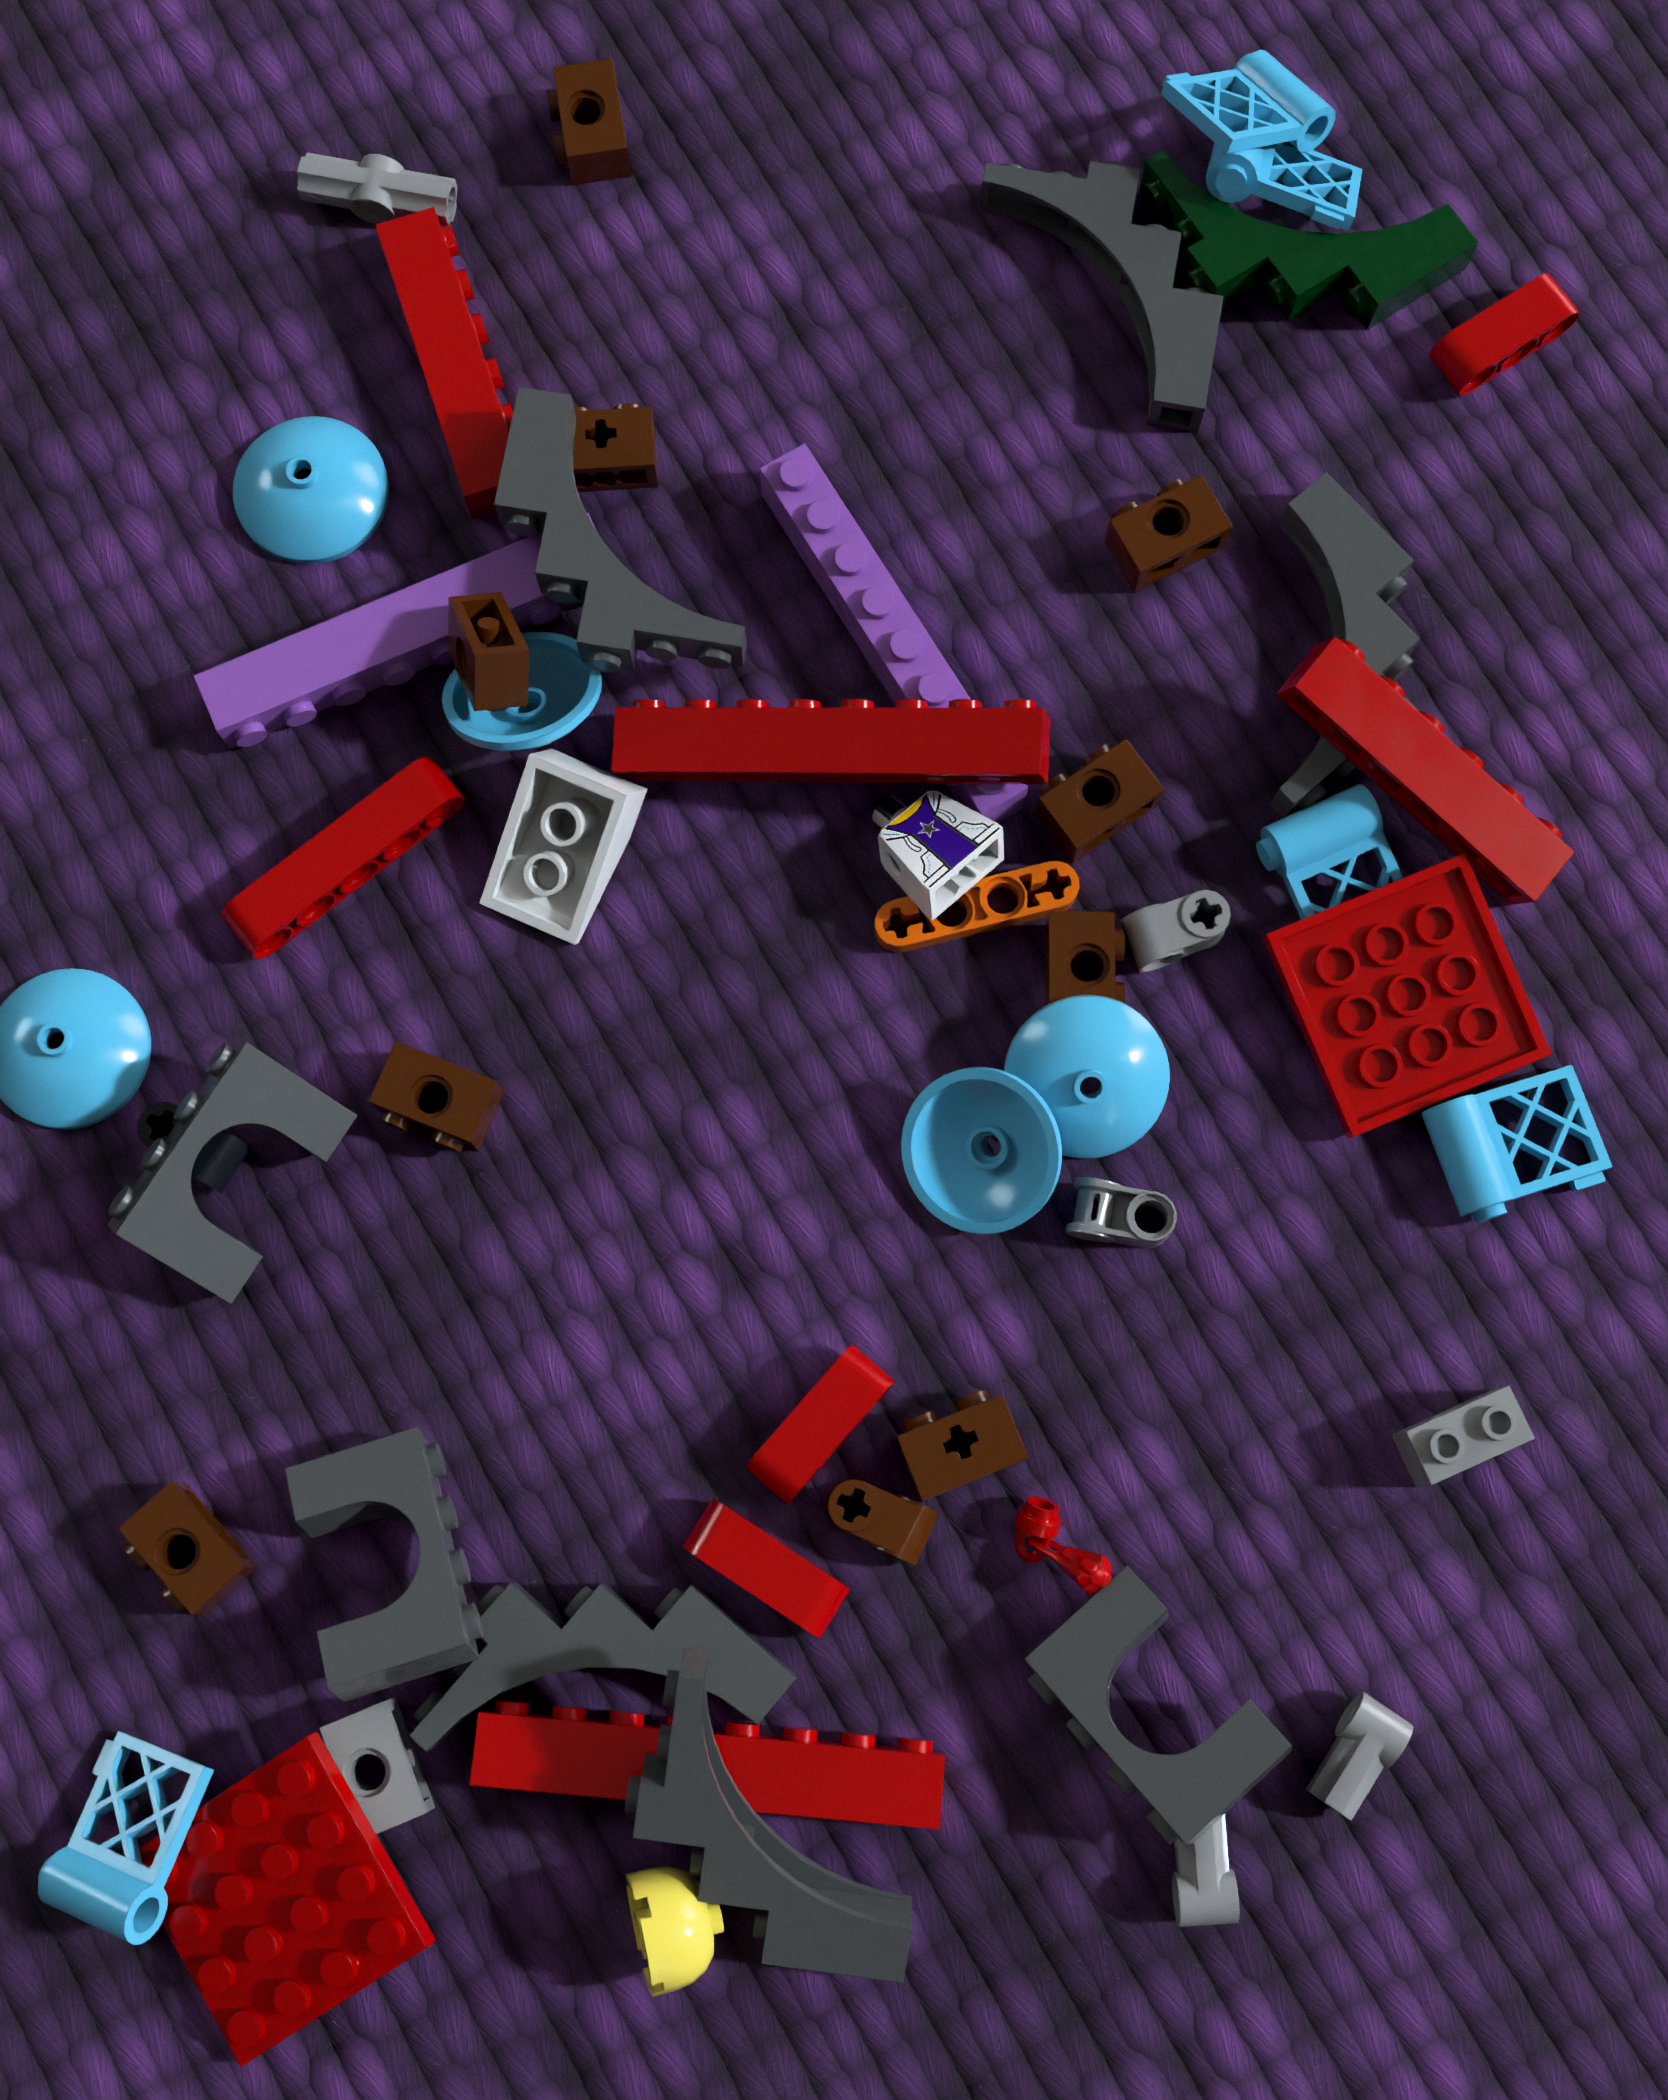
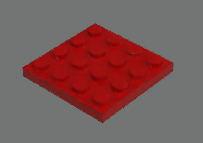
[1262,853,1552,1138]
[139,1731,436,2067]

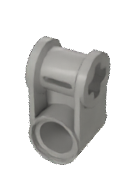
[1120,890,1231,972]
[1065,1177,1177,1248]

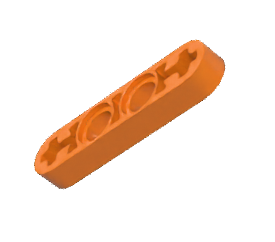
[874,861,1080,953]

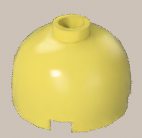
[626,1866,724,1997]

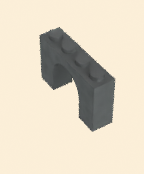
[107,1038,358,1304]
[285,1427,483,1702]
[1025,1565,1292,1849]

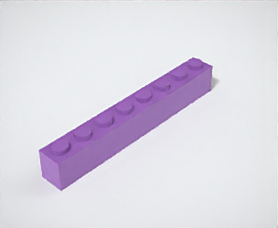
[760,443,1028,823]
[194,513,596,749]

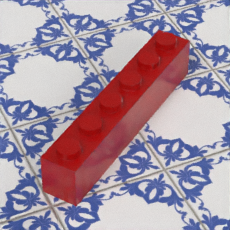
[375,207,513,519]
[1276,636,1574,905]

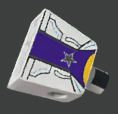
[872,791,1004,921]

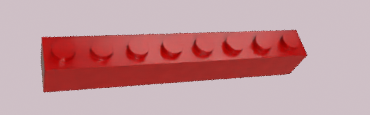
[611,699,1051,785]
[470,1699,945,1830]

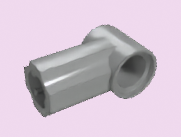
[1305,1691,1414,1820]
[1172,1814,1240,1927]

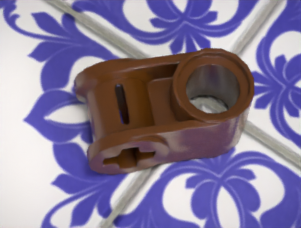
[826,1479,939,1566]

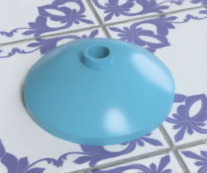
[233,416,389,565]
[442,632,602,752]
[0,968,151,1130]
[1004,995,1170,1159]
[901,1067,1062,1234]

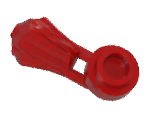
[1014,1496,1112,1596]

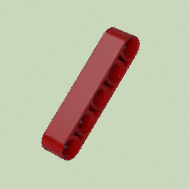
[221,756,464,959]

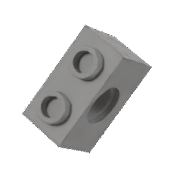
[1391,1386,1535,1487]
[320,1697,435,1834]

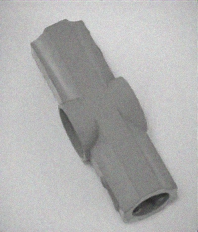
[297,152,458,226]

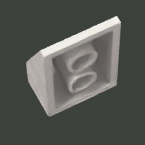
[479,749,647,945]

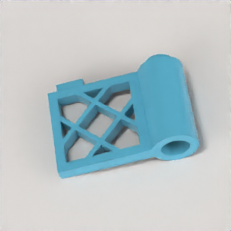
[1160,50,1336,153]
[1206,128,1362,231]
[1256,784,1403,920]
[1421,1065,1613,1224]
[38,1731,214,1945]

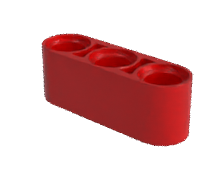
[1429,273,1581,396]
[745,1344,895,1505]
[682,1498,851,1639]

